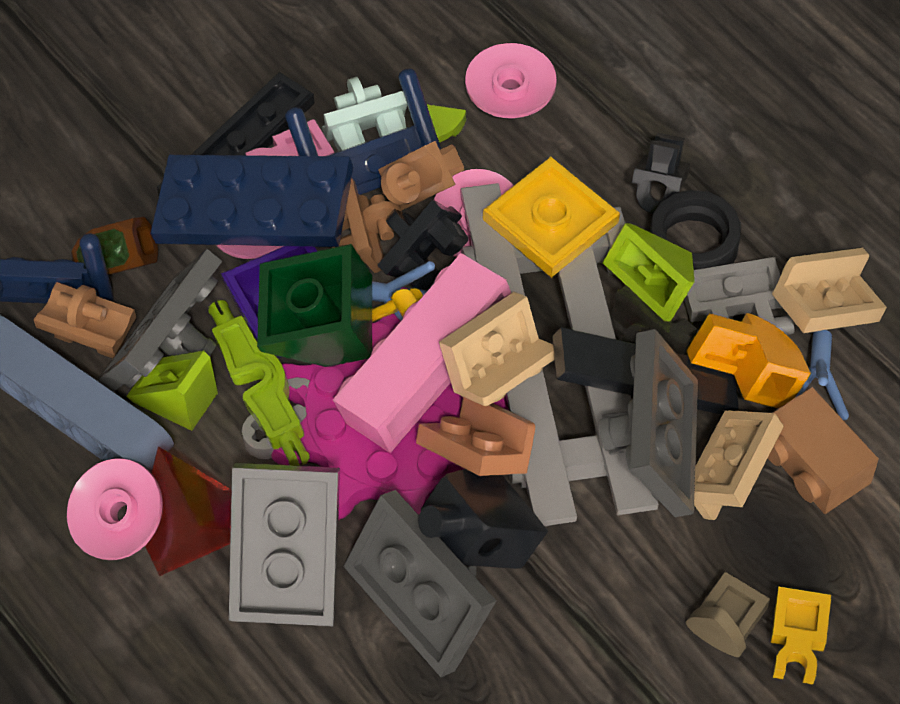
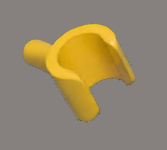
[372,288,423,322]

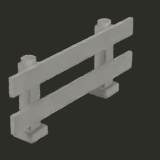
[461,183,659,526]

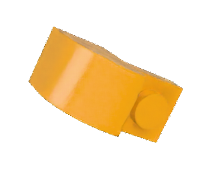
[686,313,811,409]

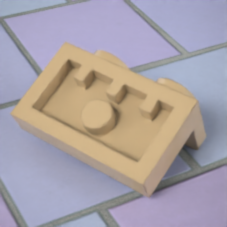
[694,410,784,520]

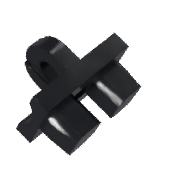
[632,133,690,214]
[377,200,469,290]

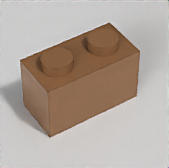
[768,387,879,514]

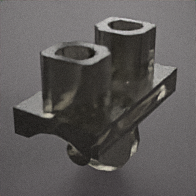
[610,286,697,355]

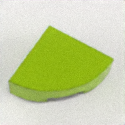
[427,104,466,142]

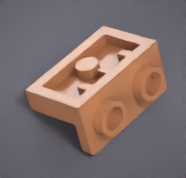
[416,397,536,476]

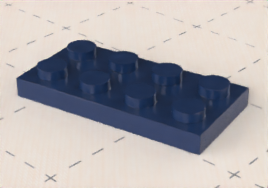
[150,155,354,247]

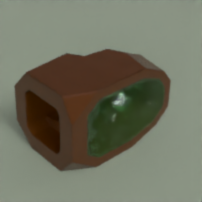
[71,216,158,275]

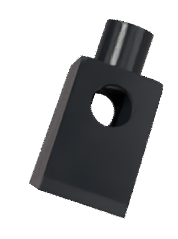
[418,469,548,569]

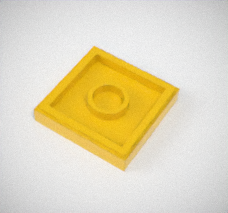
[483,157,620,278]

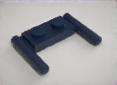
[285,68,441,195]
[0,233,114,304]

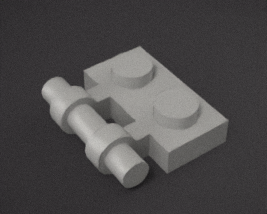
[684,257,794,337]

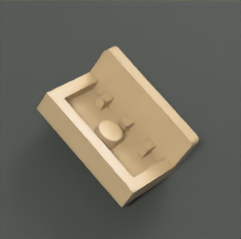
[772,248,887,333]
[439,292,555,406]

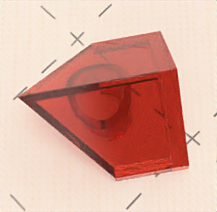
[144,446,232,576]

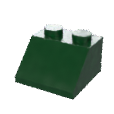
[257,244,372,367]

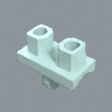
[322,77,407,151]

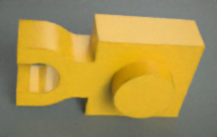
[771,587,831,684]

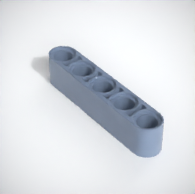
[0,315,174,471]

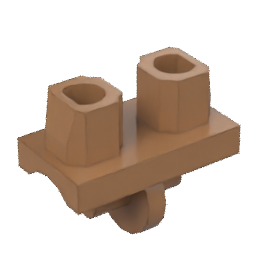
[378,141,464,210]
[332,179,402,273]
[34,282,136,358]

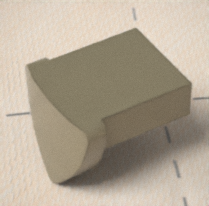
[686,572,770,657]

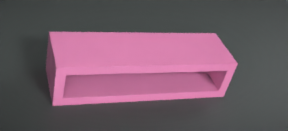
[333,253,511,453]

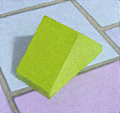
[603,223,695,321]
[126,351,218,431]

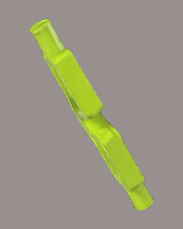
[208,300,310,466]

